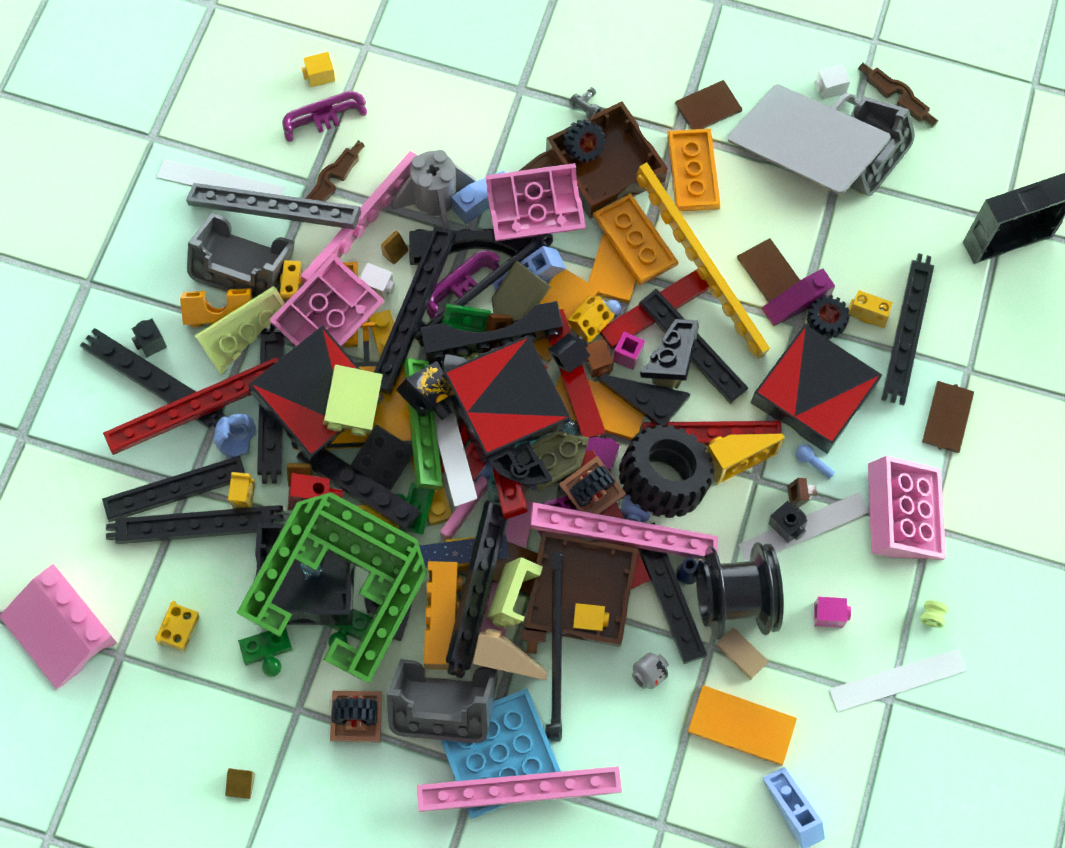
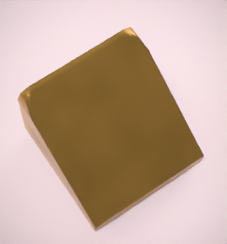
[381,230,409,264]
[287,463,313,486]
[225,768,255,799]

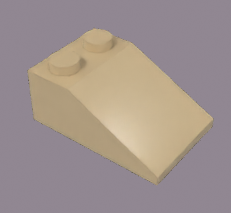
[473,628,549,680]

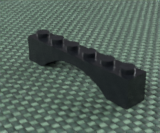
[409,229,545,265]
[421,301,563,362]

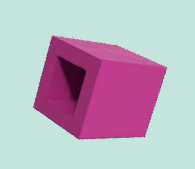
[613,332,645,371]
[814,596,851,628]

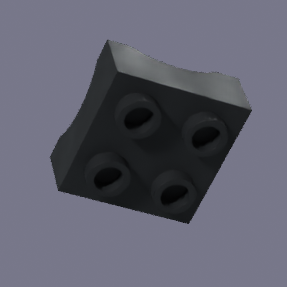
[350,424,413,491]

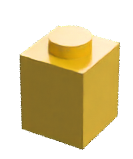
[301,52,336,87]
[573,603,609,633]

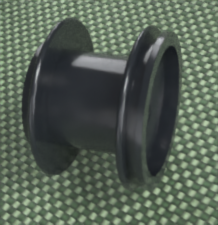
[696,542,784,640]

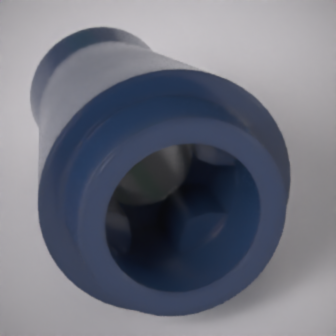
[676,558,697,585]

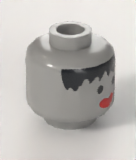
[632,652,669,689]

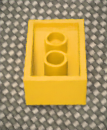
[706,434,785,485]

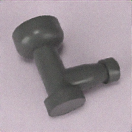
[569,87,602,119]

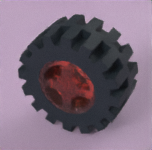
[563,120,606,162]
[807,295,850,339]

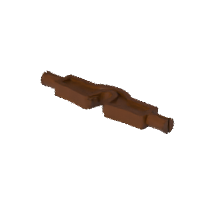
[858,62,939,127]
[305,140,365,201]

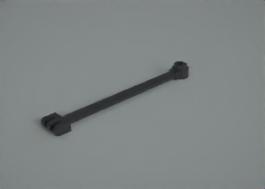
[415,234,553,347]
[545,552,564,742]

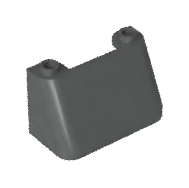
[850,97,915,196]
[187,213,295,299]
[386,659,498,743]

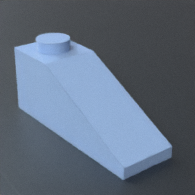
[452,171,505,224]
[493,246,566,290]
[763,767,825,848]

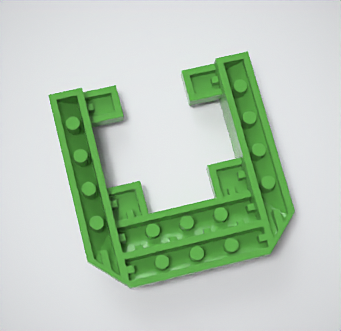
[236,493,427,683]

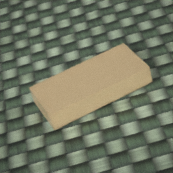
[716,627,769,680]

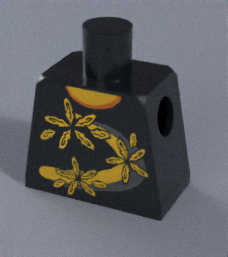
[396,361,453,421]

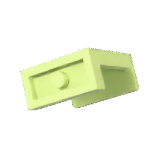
[323,365,383,436]
[486,557,543,628]

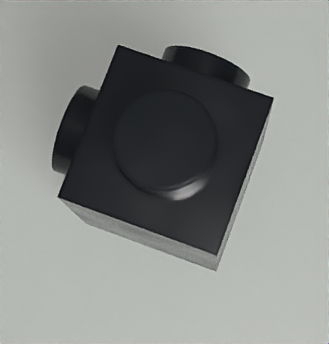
[131,318,167,358]
[548,333,590,373]
[768,501,808,543]

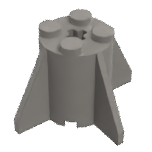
[391,150,477,230]

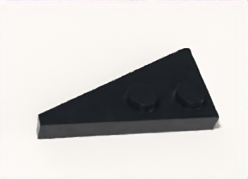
[599,374,691,427]

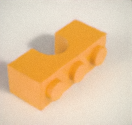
[180,288,253,327]

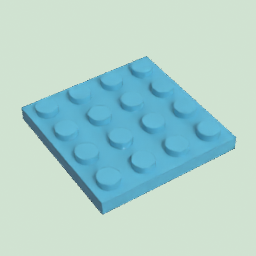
[440,688,561,820]

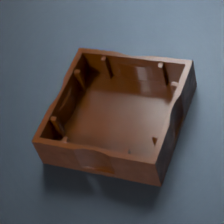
[546,101,668,219]
[524,531,638,647]

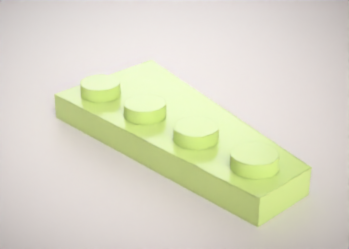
[195,286,285,375]

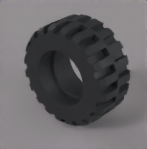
[619,425,715,518]

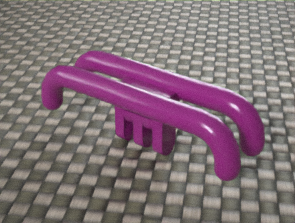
[282,91,367,142]
[426,250,500,320]

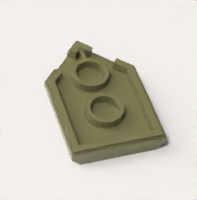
[491,260,551,324]
[531,430,589,492]

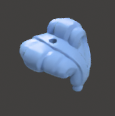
[214,414,257,458]

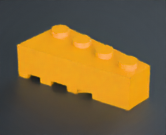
[424,561,463,670]

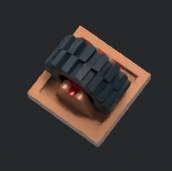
[559,456,626,515]
[330,691,383,743]

